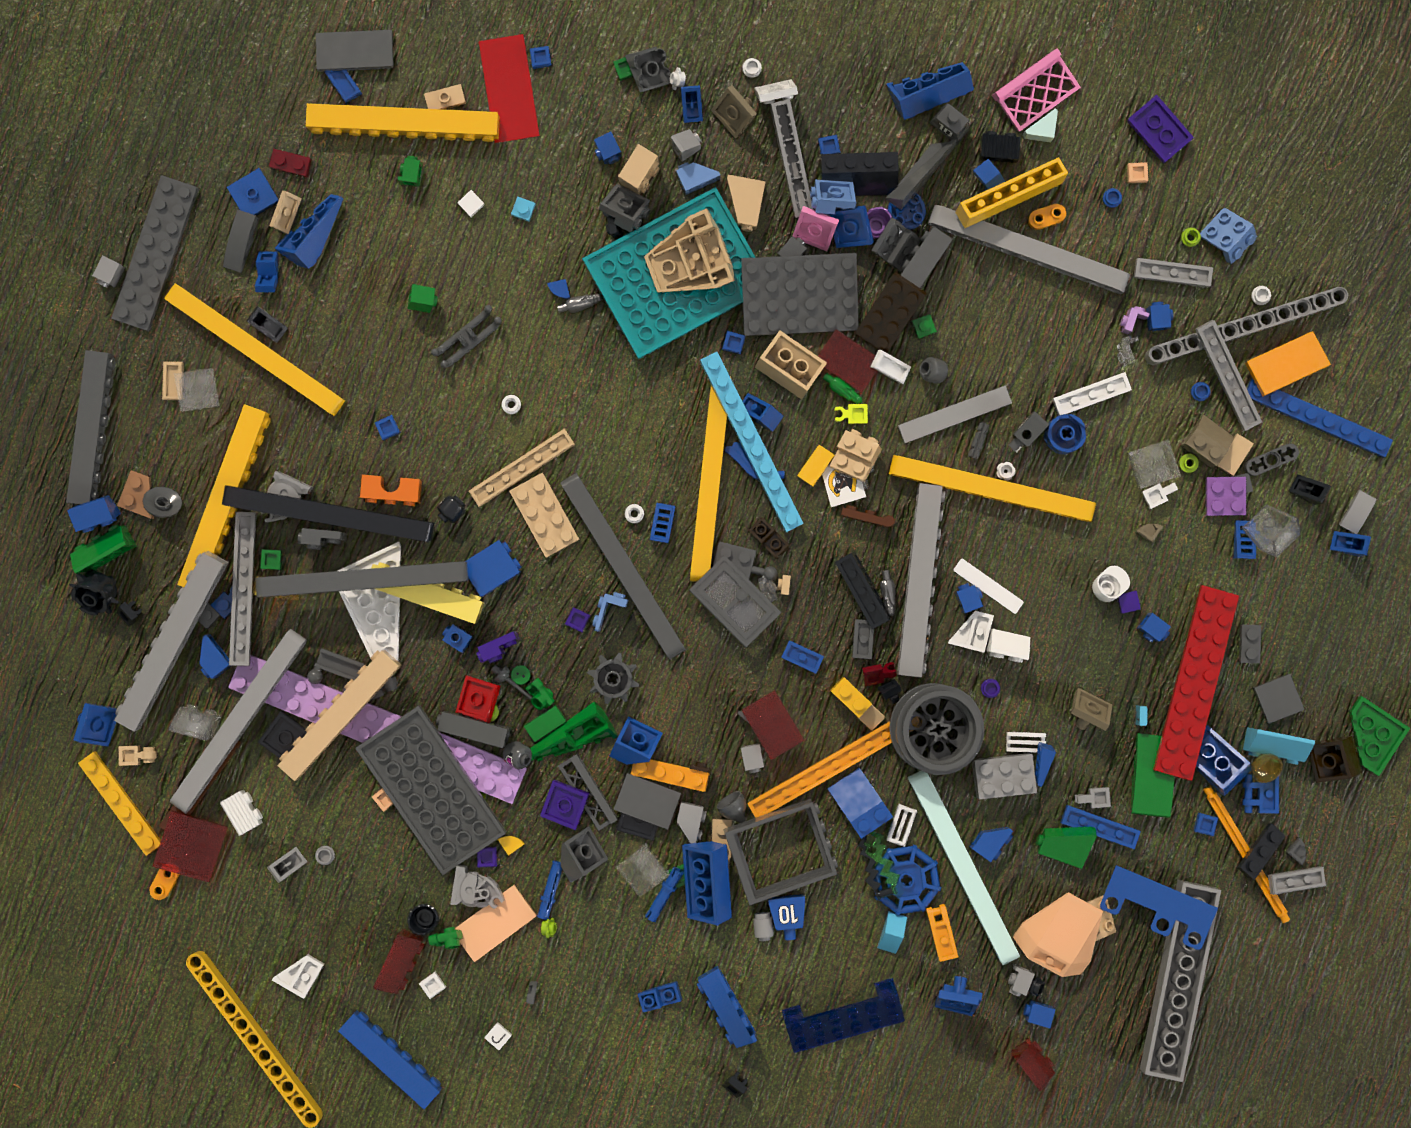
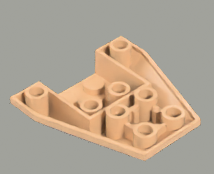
[1013,892,1103,977]

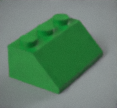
[70,524,137,574]

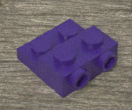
[476,631,520,663]

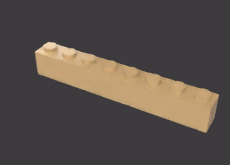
[277,650,402,781]

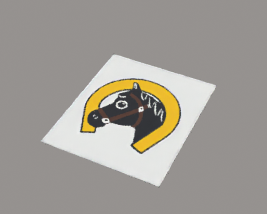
[822,463,866,507]

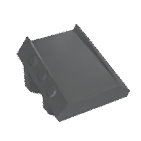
[625,46,671,92]

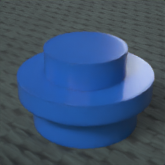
[1102,188,1122,208]
[1191,382,1210,401]

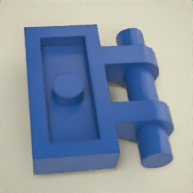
[1243,774,1279,813]

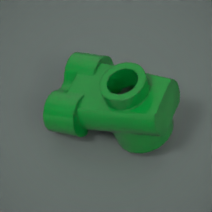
[525,678,555,710]
[428,927,463,950]

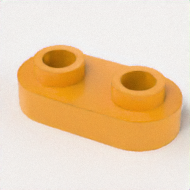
[1028,204,1066,230]
[149,863,180,900]

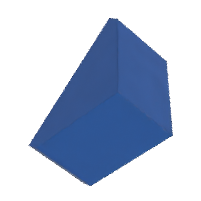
[681,85,703,123]
[1330,531,1371,557]

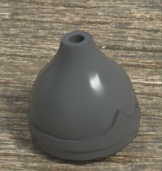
[717,791,747,823]

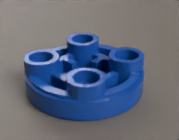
[888,194,926,230]

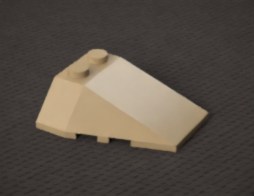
[644,208,735,293]

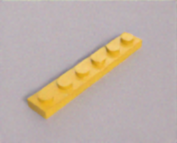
[78,751,164,856]

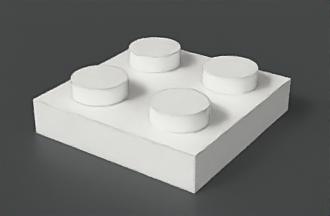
[755,79,798,104]

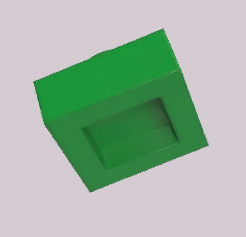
[613,57,633,81]
[912,314,937,339]
[260,549,283,570]

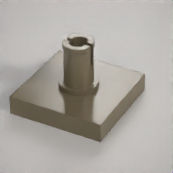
[711,85,757,139]
[1071,688,1112,731]

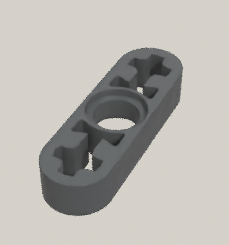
[1244,444,1299,476]

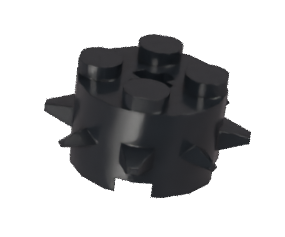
[69,569,119,616]

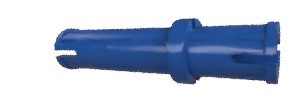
[537,860,562,920]
[645,867,684,922]

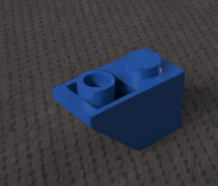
[969,827,1013,862]

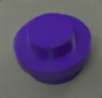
[981,679,1000,698]

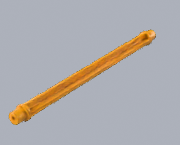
[1203,786,1290,923]

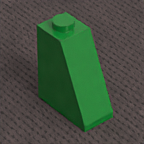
[1036,827,1097,869]

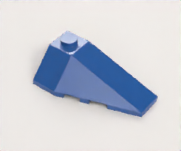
[275,194,343,269]

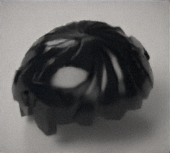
[407,904,439,936]

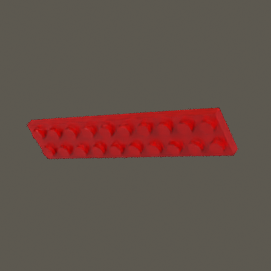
[1153,585,1239,781]

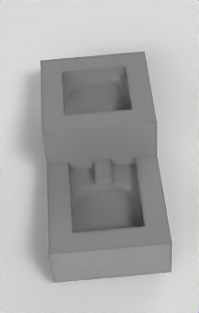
[1339,489,1377,534]

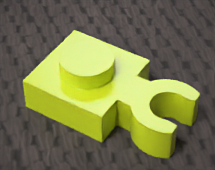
[834,404,868,424]

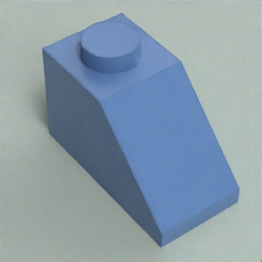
[676,162,720,195]

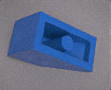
[742,393,784,432]
[200,634,231,679]

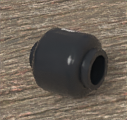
[437,495,466,523]

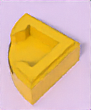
[498,836,525,856]

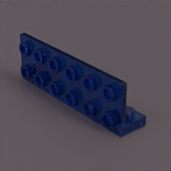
[782,978,905,1053]

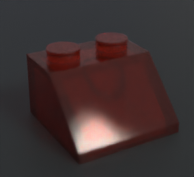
[1010,1038,1055,1092]

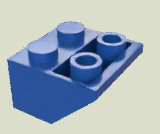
[67,495,121,533]

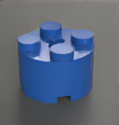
[1043,414,1086,454]

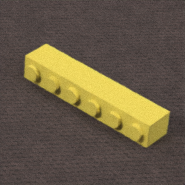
[371,562,484,624]

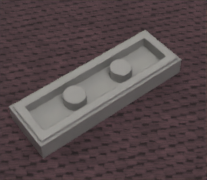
[1268,866,1326,895]

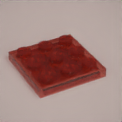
[152,810,228,882]

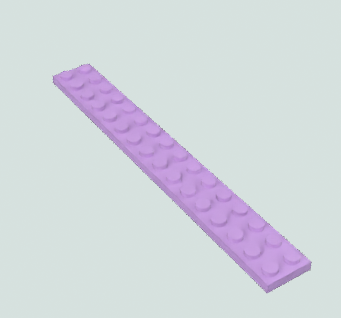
[228,654,527,804]

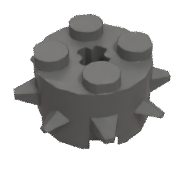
[587,653,639,705]

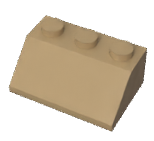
[755,331,827,400]

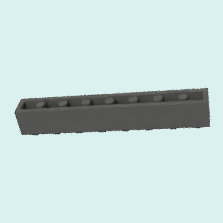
[66,350,116,505]

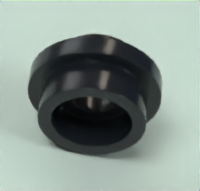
[1029,977,1045,996]

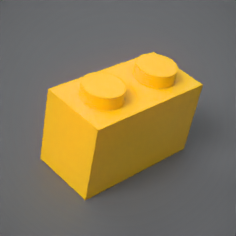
[830,677,872,718]

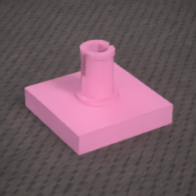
[793,206,839,251]

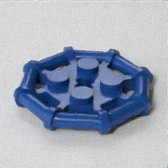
[874,844,942,916]

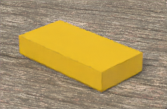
[797,445,835,487]

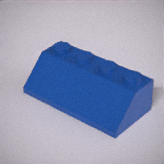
[682,841,732,926]

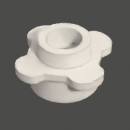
[670,67,686,90]

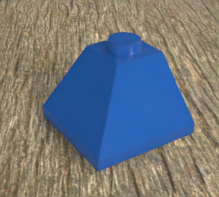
[609,716,663,765]

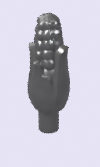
[557,294,602,313]
[880,570,896,616]

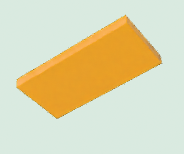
[1245,331,1331,397]

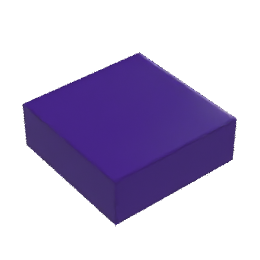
[1117,591,1141,614]
[565,607,591,633]
[477,847,497,868]

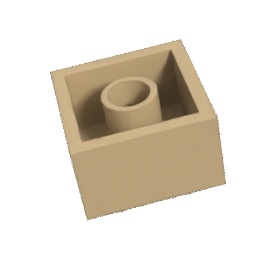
[618,144,660,195]

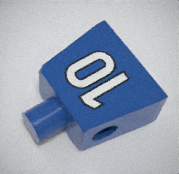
[768,894,805,940]

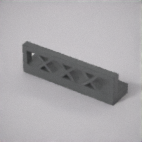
[558,753,618,831]

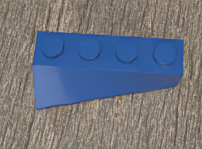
[886,62,974,120]
[697,966,757,1048]

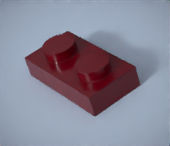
[269,148,312,178]

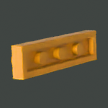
[631,759,710,792]

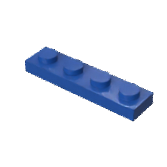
[1060,805,1141,849]

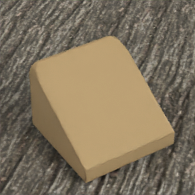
[858,705,885,731]

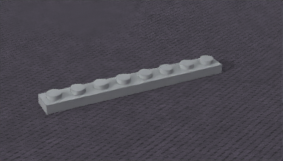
[229,512,256,666]

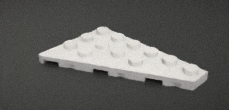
[338,542,401,662]

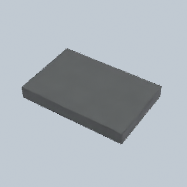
[614,773,681,830]

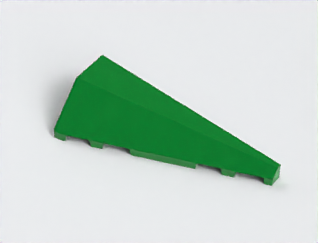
[530,701,618,762]

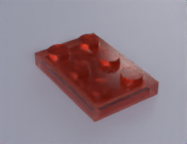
[818,329,877,394]
[741,690,804,760]

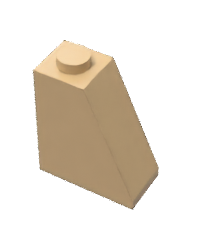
[727,174,765,232]

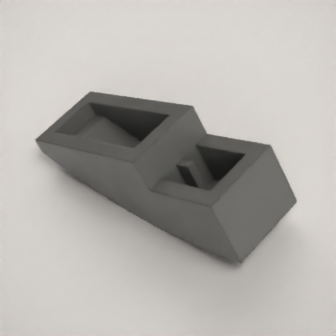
[223,209,259,274]

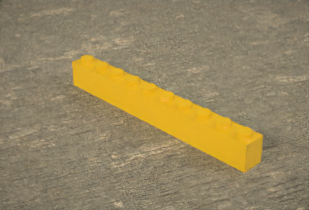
[306,103,500,142]
[177,404,270,587]

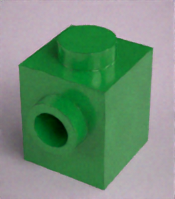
[407,284,438,313]

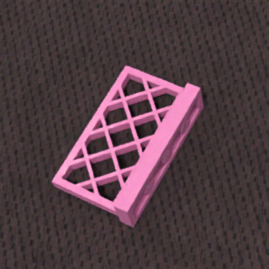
[991,48,1081,132]

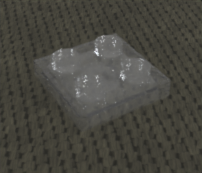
[174,368,219,412]

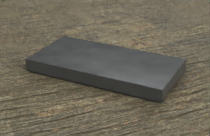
[316,30,394,72]

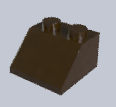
[1309,736,1362,783]

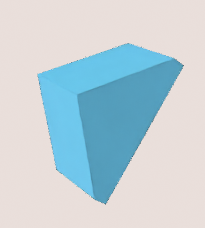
[877,911,907,954]

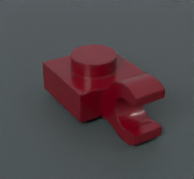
[862,662,897,686]

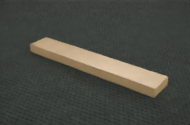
[469,428,575,507]

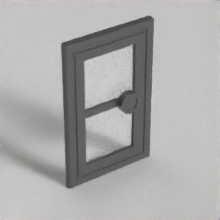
[689,555,781,648]

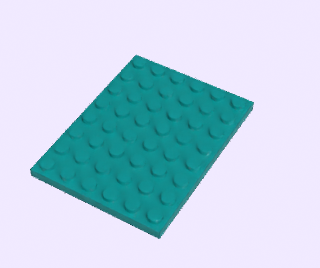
[582,187,755,360]

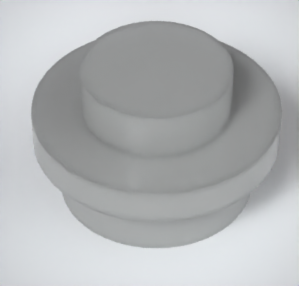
[315,846,335,865]

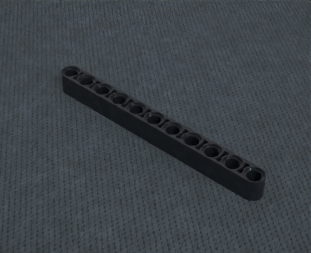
[222,485,435,542]

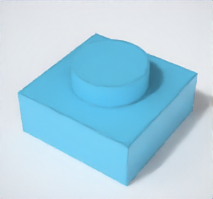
[511,196,536,222]

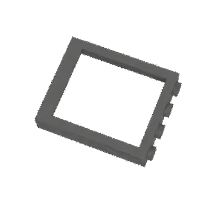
[723,799,838,905]

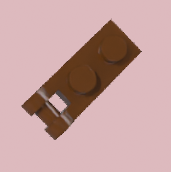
[840,505,895,528]

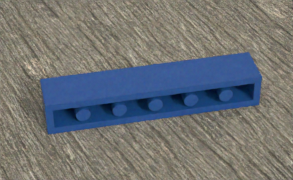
[338,1010,442,1109]

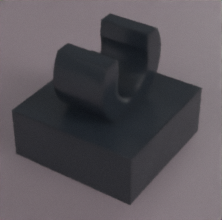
[117,601,142,627]
[877,679,902,704]
[722,1072,748,1098]

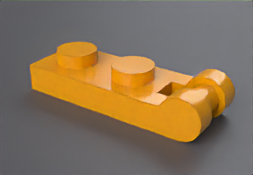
[926,904,958,962]

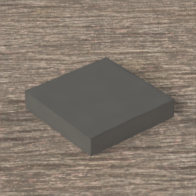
[1253,674,1304,724]

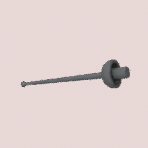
[491,664,547,711]

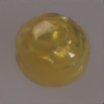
[1252,754,1283,783]

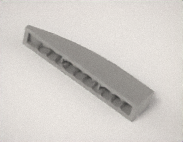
[769,99,813,218]

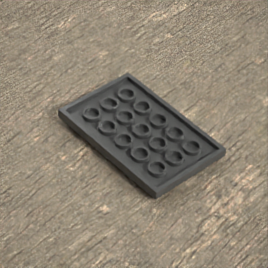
[741,253,858,336]

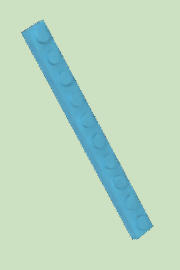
[699,352,804,532]

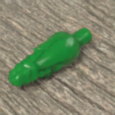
[822,373,862,404]

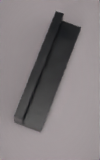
[835,551,892,629]

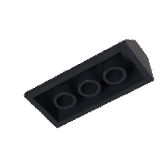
[820,152,899,196]

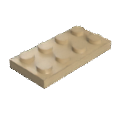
[509,472,580,558]

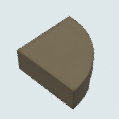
[1136,524,1163,543]

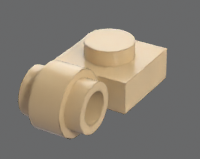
[119,746,157,766]

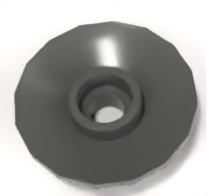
[142,487,182,518]

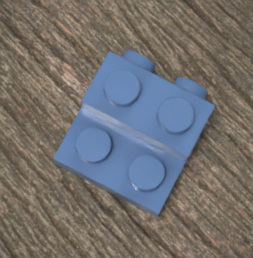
[810,179,856,215]

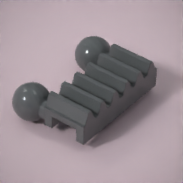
[307,648,365,692]

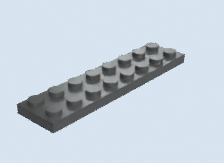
[111,175,199,332]

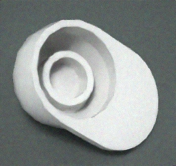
[1092,566,1130,602]

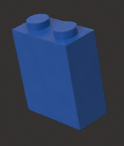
[466,540,522,597]

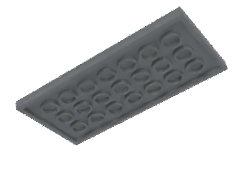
[355,705,507,875]

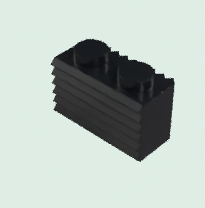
[979,131,1021,163]

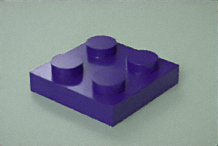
[540,779,590,830]

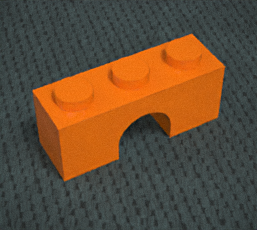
[360,475,422,506]

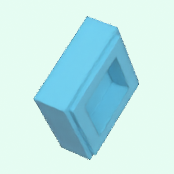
[1136,706,1147,726]

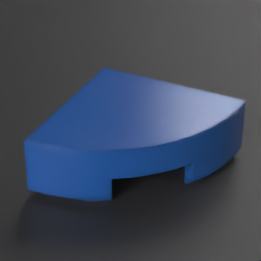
[547,279,570,299]

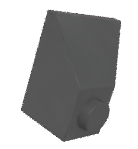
[561,826,608,883]

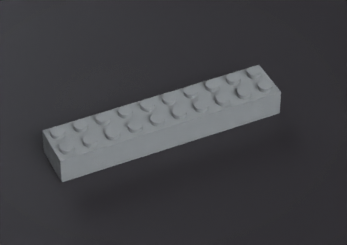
[1140,880,1221,1082]

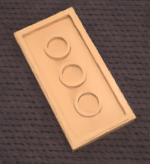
[456,884,537,962]

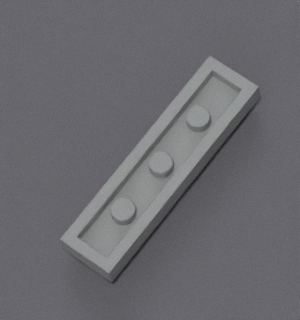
[1133,258,1213,288]

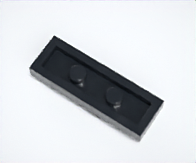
[1237,823,1286,881]

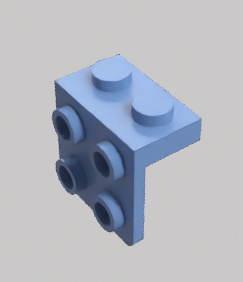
[1200,208,1257,264]
[592,592,629,632]

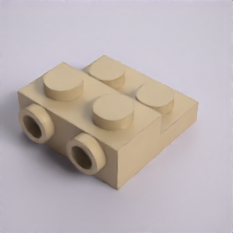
[829,429,882,483]

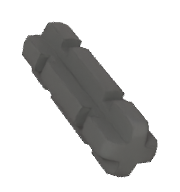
[968,422,989,459]

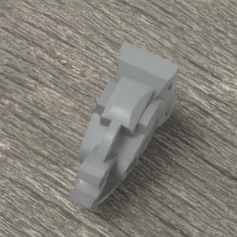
[261,471,313,522]
[450,864,505,909]

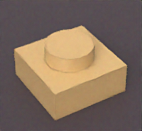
[777,575,791,595]

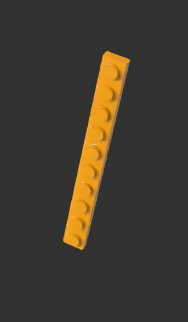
[747,710,920,818]

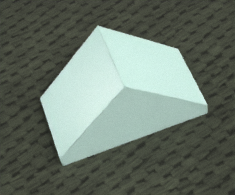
[1022,108,1058,143]

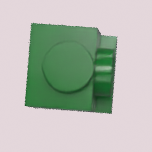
[398,156,423,187]

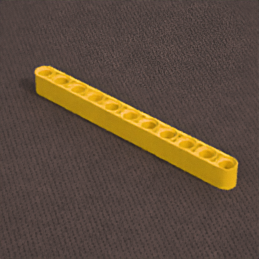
[164,283,345,416]
[690,376,731,582]
[889,455,1096,522]
[186,951,323,1128]

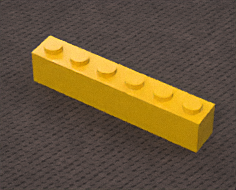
[955,157,1068,228]

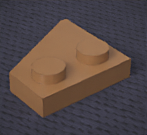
[117,470,154,519]

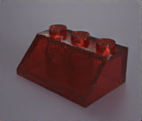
[373,928,425,994]

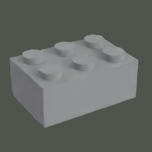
[972,753,1037,799]

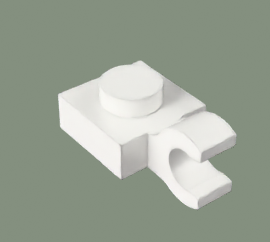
[1141,483,1178,509]

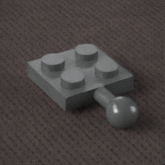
[713,541,778,586]

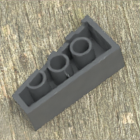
[901,227,953,288]

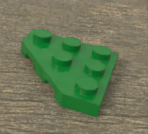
[1349,696,1410,776]

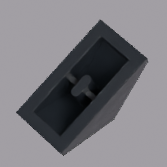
[1289,474,1331,505]

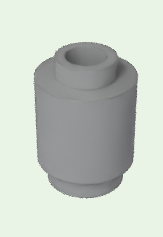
[753,912,774,941]

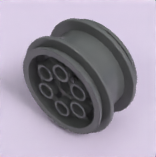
[889,683,984,775]

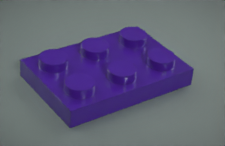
[1127,95,1194,164]

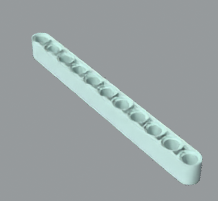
[908,771,1020,965]

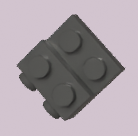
[599,184,650,232]
[298,528,348,550]

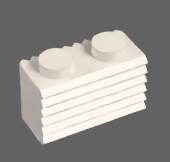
[220,790,263,836]

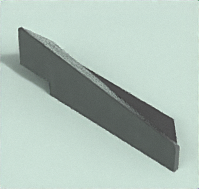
[886,139,957,210]

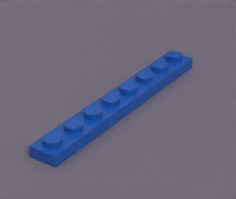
[1247,378,1393,458]

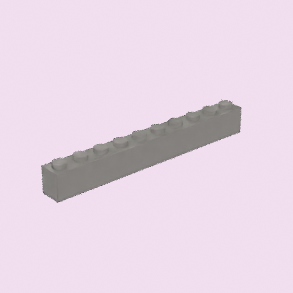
[897,483,945,677]
[114,551,229,732]

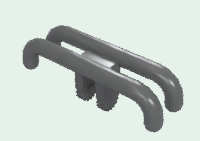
[431,305,502,368]

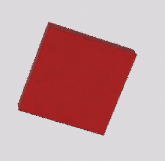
[456,675,501,723]

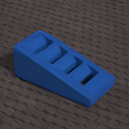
[650,503,675,544]
[1233,520,1256,559]
[1035,742,1056,787]

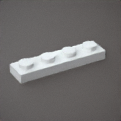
[1052,372,1132,416]

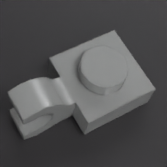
[1075,787,1111,808]

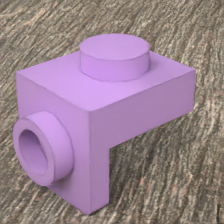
[1120,306,1150,334]

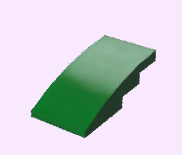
[1131,733,1175,818]

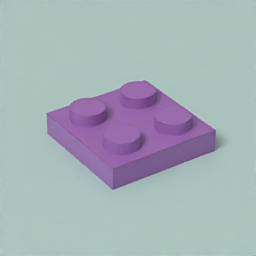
[1206,477,1246,516]

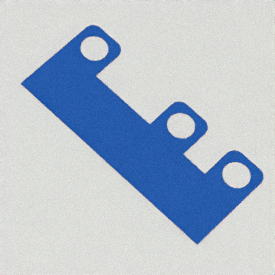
[1100,865,1218,950]

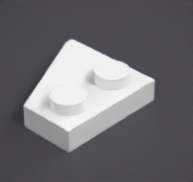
[948,611,994,653]
[272,954,324,999]

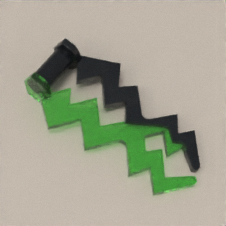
[858,831,900,900]

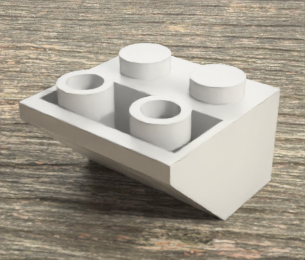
[985,629,1030,663]

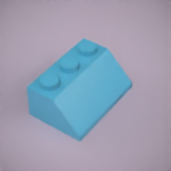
[1243,727,1315,765]

